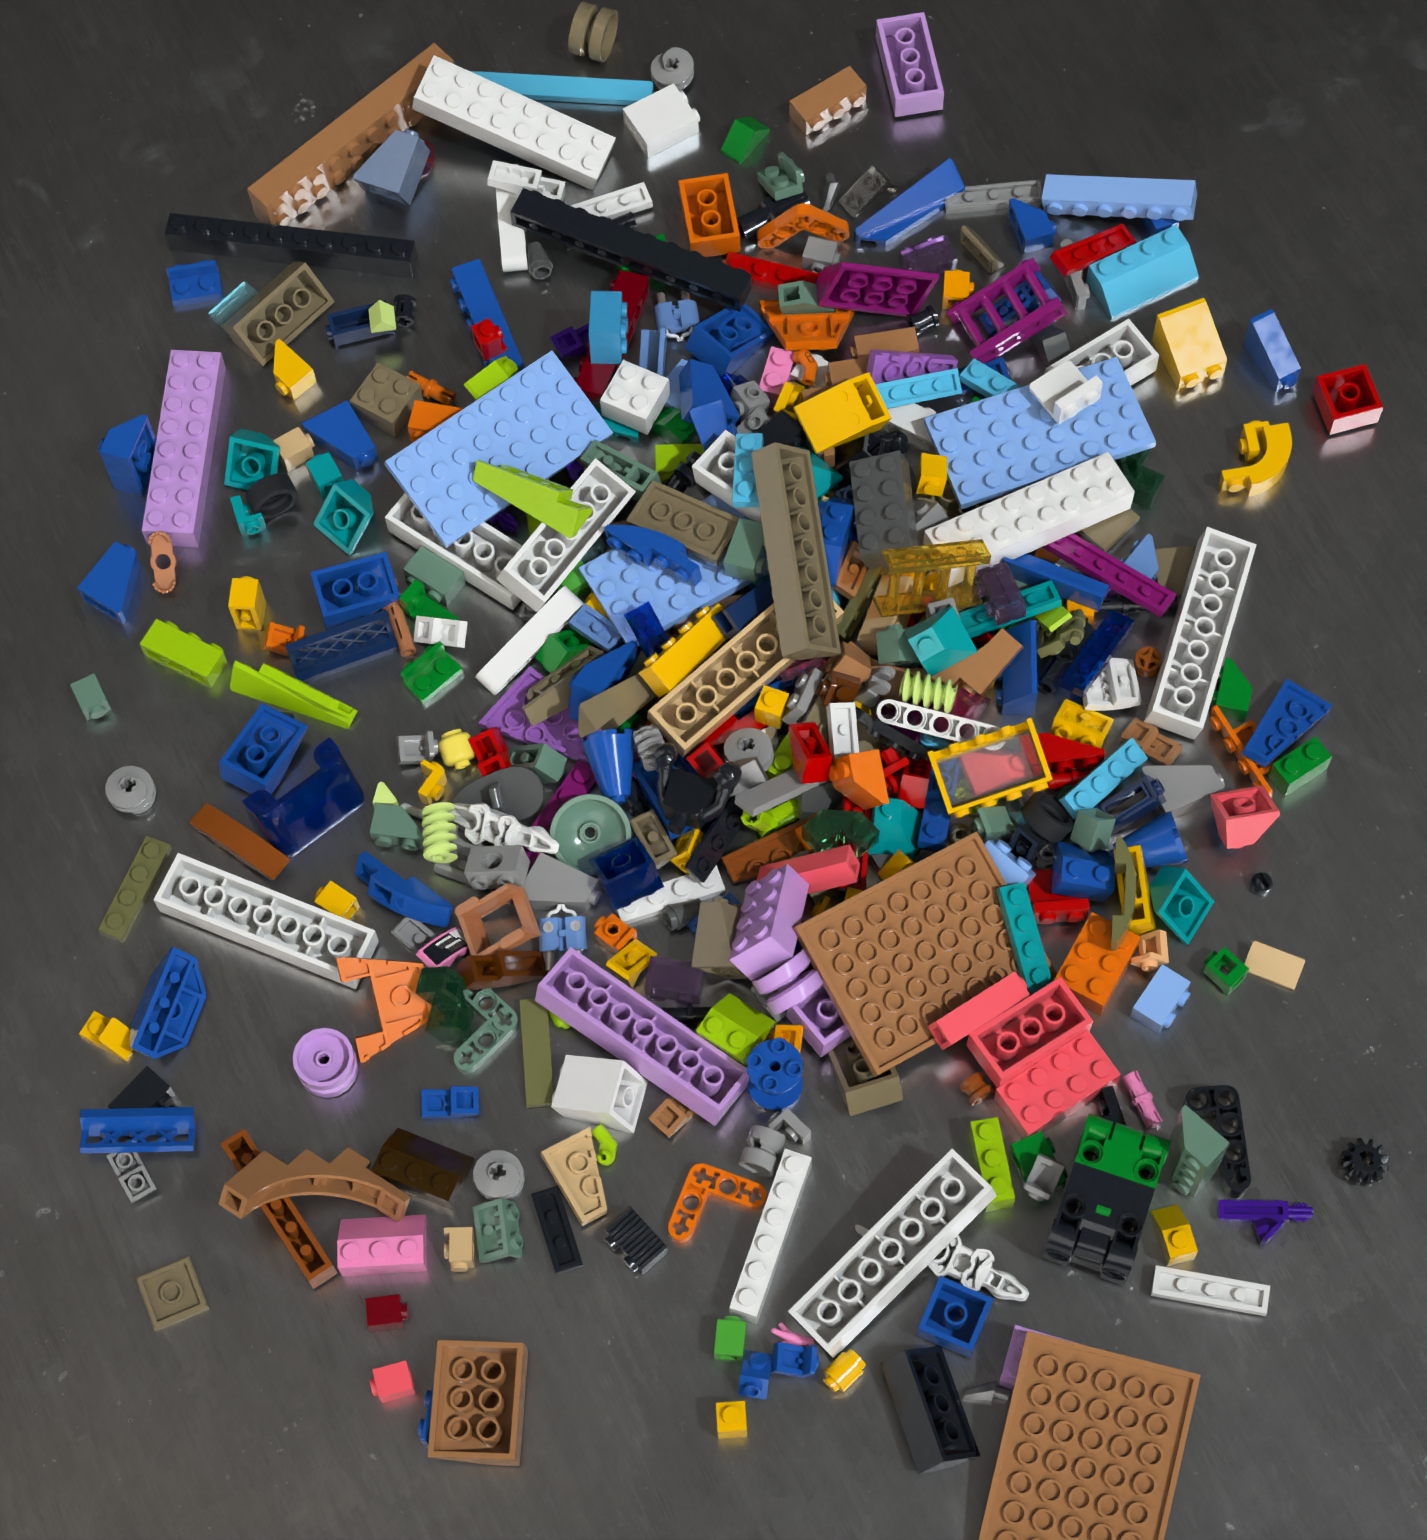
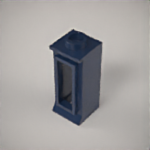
[325,300,395,348]
[711,580,774,640]
[1093,774,1166,835]

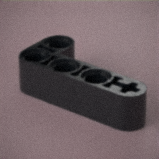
[1183,1085,1251,1199]

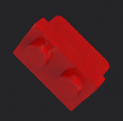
[1028,869,1090,924]

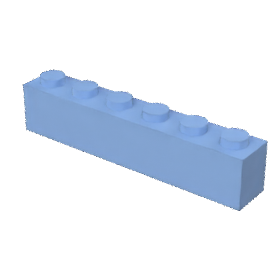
[1042,174,1197,221]

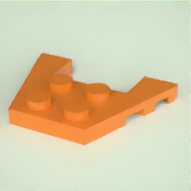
[759,300,856,351]
[335,956,435,1063]

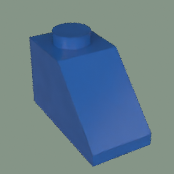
[1008,198,1056,254]

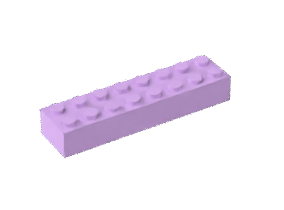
[142,350,226,548]
[535,947,749,1126]

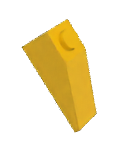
[1113,845,1156,935]

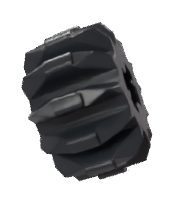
[1340,1138,1389,1187]

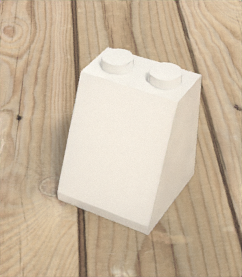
[551,1055,648,1133]

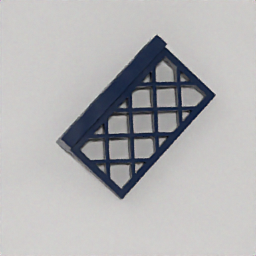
[285,610,399,684]

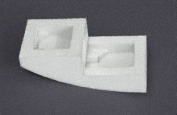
[413,616,467,648]

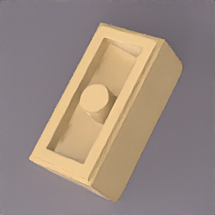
[1244,940,1305,991]

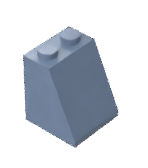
[353,129,430,206]

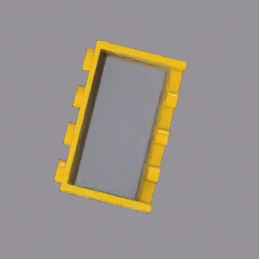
[927,717,1053,819]

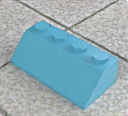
[1086,225,1199,320]

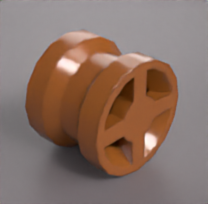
[1134,646,1162,679]
[959,1071,994,1106]

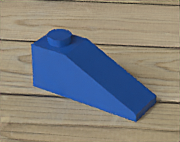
[978,270,1062,336]

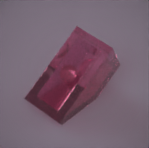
[933,687,991,744]

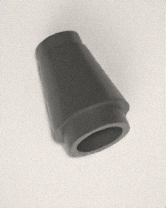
[527,242,553,279]
[662,898,702,930]

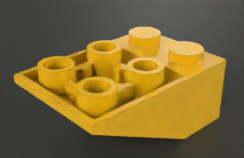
[793,372,891,454]

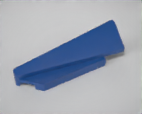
[854,158,965,246]
[689,399,738,451]

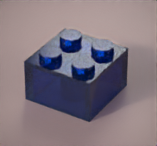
[588,836,664,911]

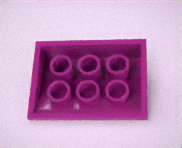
[816,262,939,317]

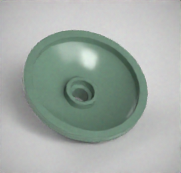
[550,794,631,875]

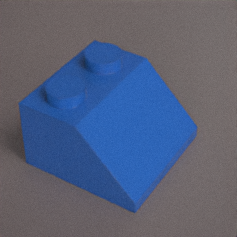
[1051,842,1115,903]

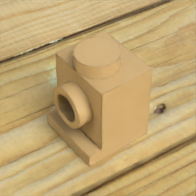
[444,1227,475,1272]

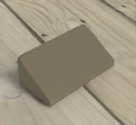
[960,225,1004,274]
[629,809,678,871]

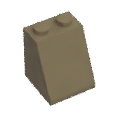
[691,898,749,979]

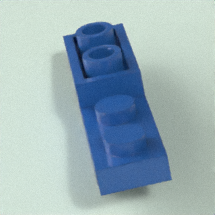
[604,525,702,586]
[917,748,960,851]
[354,851,453,927]

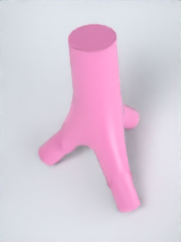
[771,1322,814,1347]

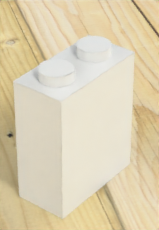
[623,83,700,158]

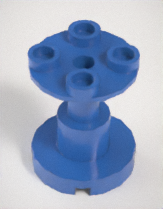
[747,1038,803,1113]

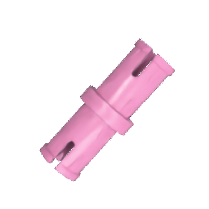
[1121,1070,1163,1129]

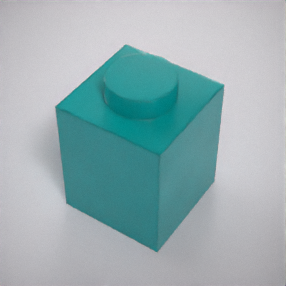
[306,452,343,498]

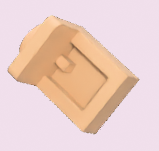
[1131,929,1169,971]

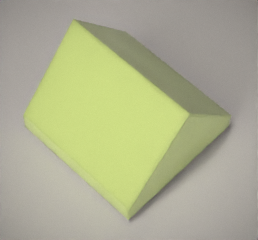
[368,300,396,333]
[372,781,399,808]

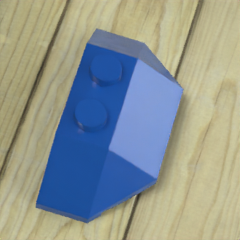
[818,497,855,587]
[130,947,207,1059]

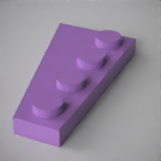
[866,350,958,384]

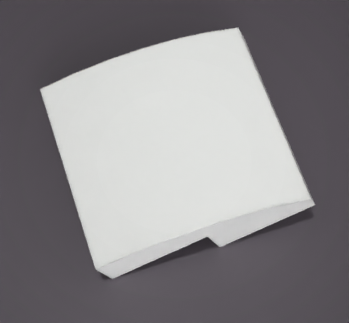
[1077,657,1142,711]

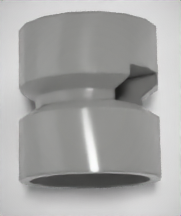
[739,1125,786,1177]

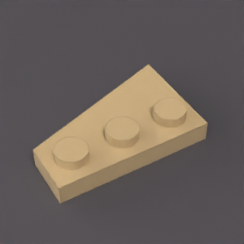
[540,1127,607,1226]

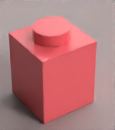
[369,1360,416,1403]

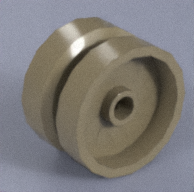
[568,1,619,63]

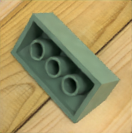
[1169,1105,1229,1198]

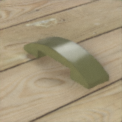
[1111,837,1136,951]

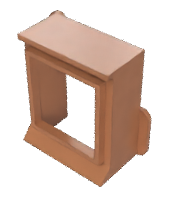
[454,883,542,955]

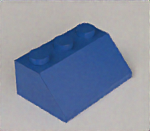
[98,414,156,496]
[996,620,1037,715]

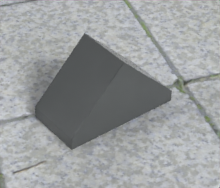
[1030,325,1071,368]

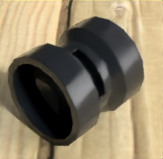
[674,451,701,488]

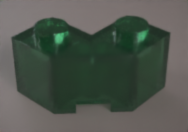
[1116,448,1165,510]
[802,809,880,859]
[415,966,474,1042]

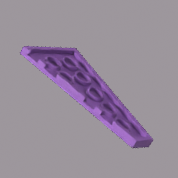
[478,666,641,781]

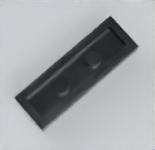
[531,1186,583,1276]

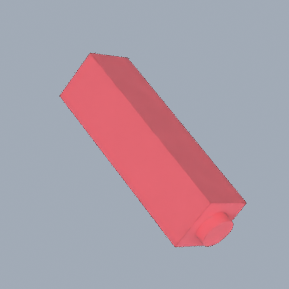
[756,844,860,894]
[927,972,1030,1050]

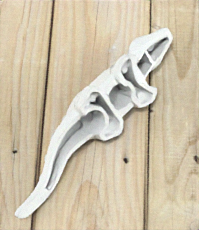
[400,803,559,854]
[855,1225,1029,1301]

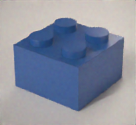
[917,1276,994,1359]

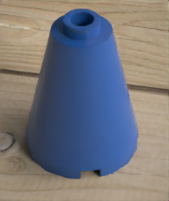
[581,728,634,804]
[1109,811,1188,867]

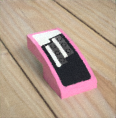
[416,926,470,973]

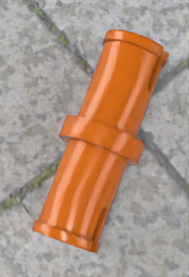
[406,370,457,406]

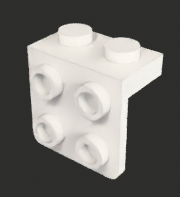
[1029,361,1103,425]

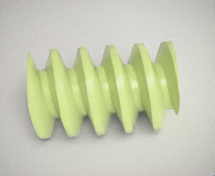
[899,668,958,714]
[421,802,458,863]

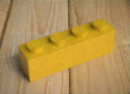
[639,603,726,698]

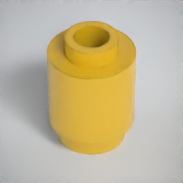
[823,1349,866,1393]

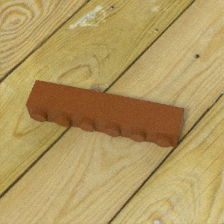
[220,1128,337,1289]

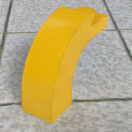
[1219,423,1292,497]

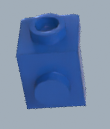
[771,1342,819,1378]
[738,1350,773,1399]

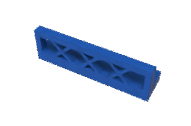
[80,1107,196,1153]

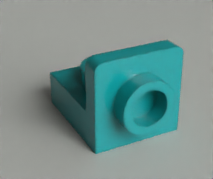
[230,495,266,536]

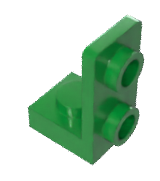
[399,579,458,621]

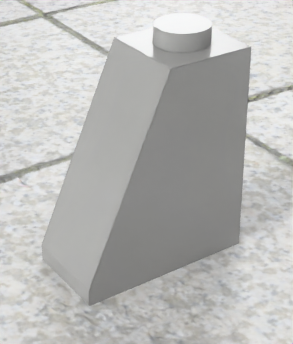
[1139,765,1225,818]
[524,852,601,912]

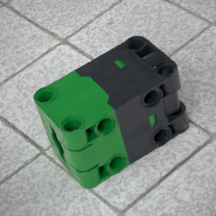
[1042,1113,1171,1286]

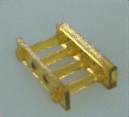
[873,539,991,617]

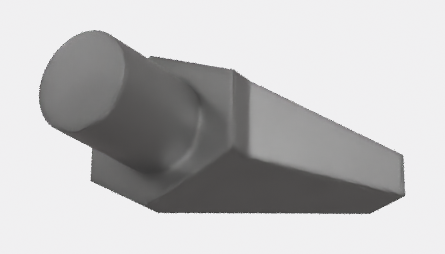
[821,173,841,212]
[963,1380,1010,1401]

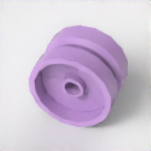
[752,948,824,1015]
[292,1028,359,1098]

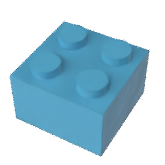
[589,291,628,364]

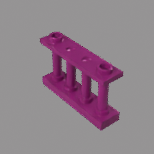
[947,257,1068,364]

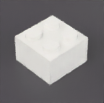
[600,360,670,435]

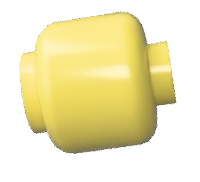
[438,729,476,770]

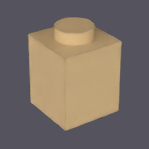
[273,426,315,472]

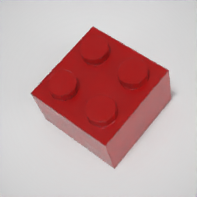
[1312,364,1383,435]

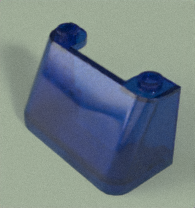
[242,737,364,858]

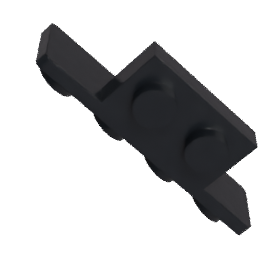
[685,794,743,883]

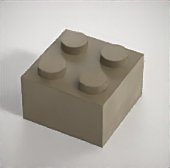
[350,362,424,438]

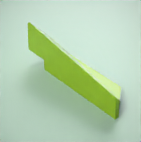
[473,460,593,538]
[230,660,358,729]

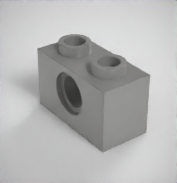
[464,845,530,890]

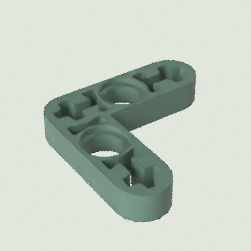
[453,974,519,1074]

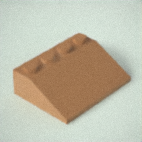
[427,1340,528,1466]

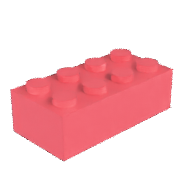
[966,977,1093,1088]
[994,1030,1121,1139]

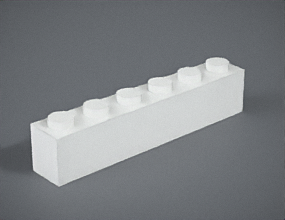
[729,1149,812,1325]

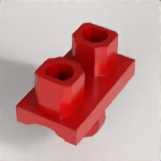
[880,747,910,795]

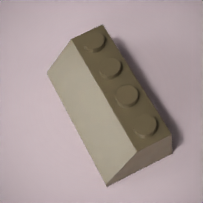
[221,261,335,366]

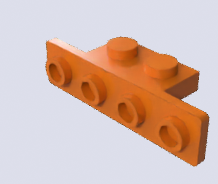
[1209,705,1279,799]

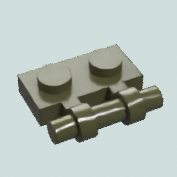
[1036,609,1086,658]

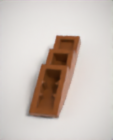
[189,803,290,881]

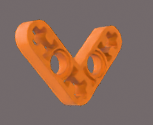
[756,203,850,249]
[668,1163,767,1243]

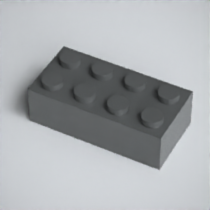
[849,450,920,569]

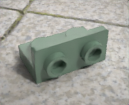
[757,152,805,201]
[472,1198,523,1263]

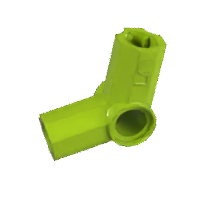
[740,798,799,838]

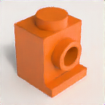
[594,913,638,955]

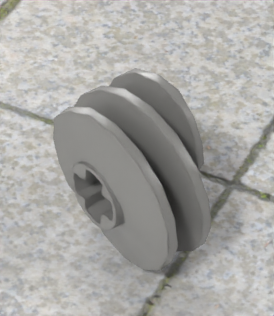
[650,47,694,90]
[724,728,774,772]
[105,766,157,815]
[473,1150,525,1200]

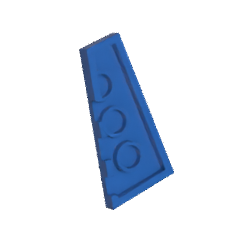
[1241,678,1333,767]

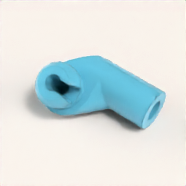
[920,733,951,750]

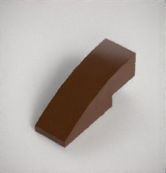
[457,951,548,990]

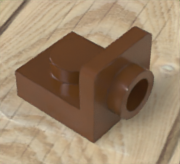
[818,670,861,706]

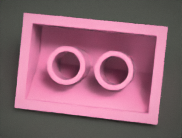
[337,1214,427,1276]

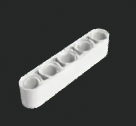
[495,164,528,272]
[475,586,584,696]
[876,699,1005,750]

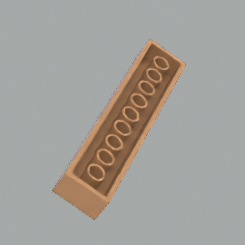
[247,43,454,226]

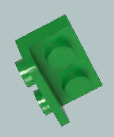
[400,641,463,705]

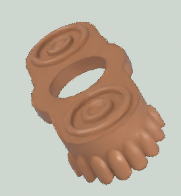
[148,531,177,594]

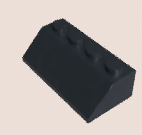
[880,1346,980,1474]

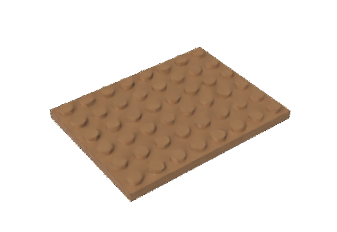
[793,831,1057,1077]
[978,1331,1201,1540]

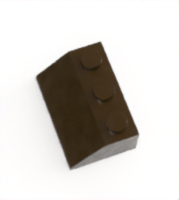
[371,1128,475,1210]

